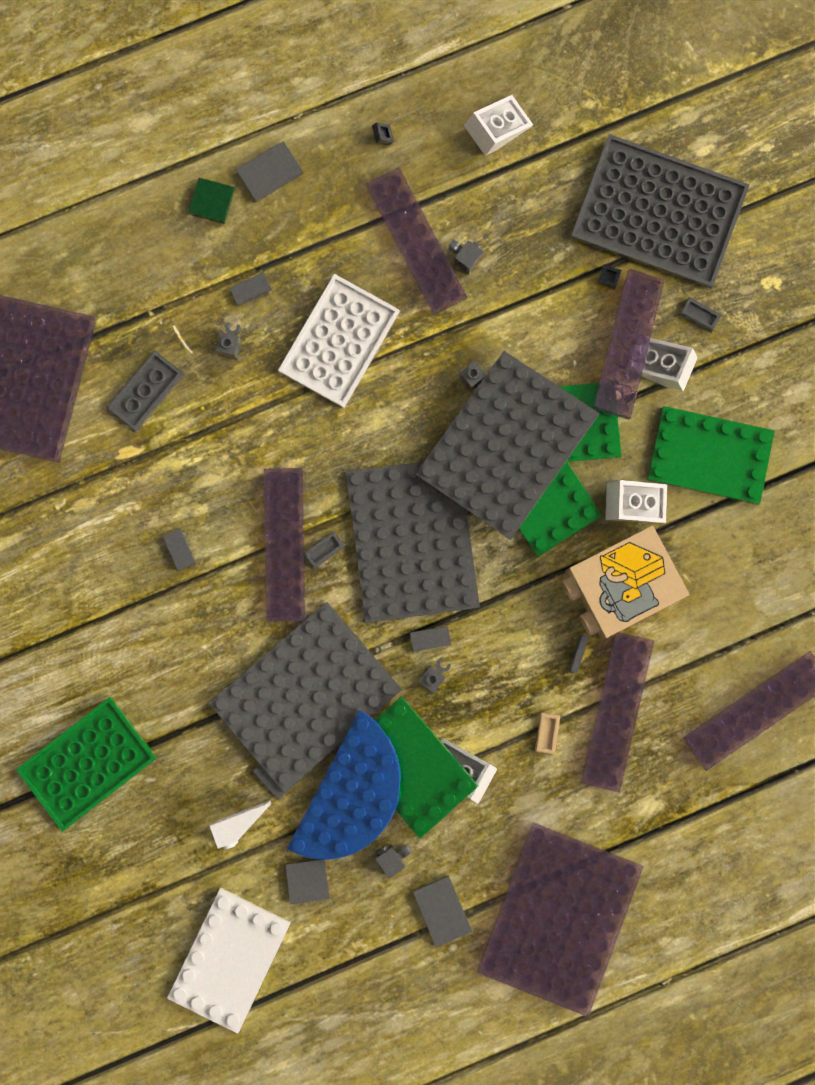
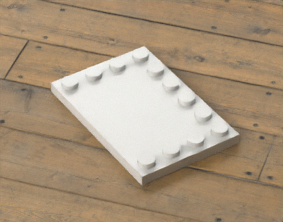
[278,274,400,408]
[167,888,291,1033]

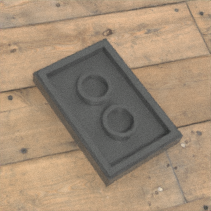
[236,141,303,202]
[413,875,472,947]

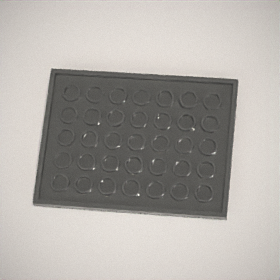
[570,134,750,289]
[416,351,599,540]
[346,462,480,623]
[209,602,402,792]

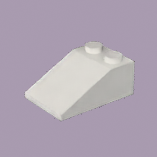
[464,95,533,156]
[626,336,697,391]
[605,480,667,523]
[441,738,497,803]
[210,800,271,850]

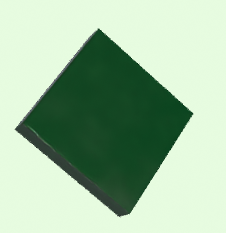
[188,178,235,224]

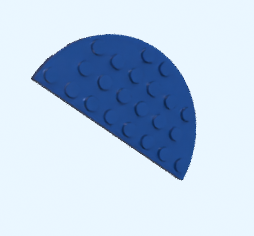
[287,710,401,860]

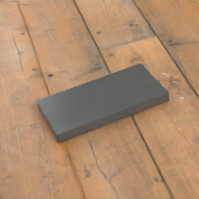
[107,350,185,433]

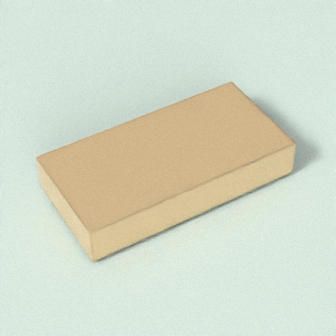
[535,713,560,754]

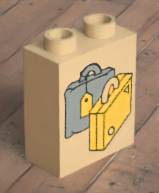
[561,525,690,639]

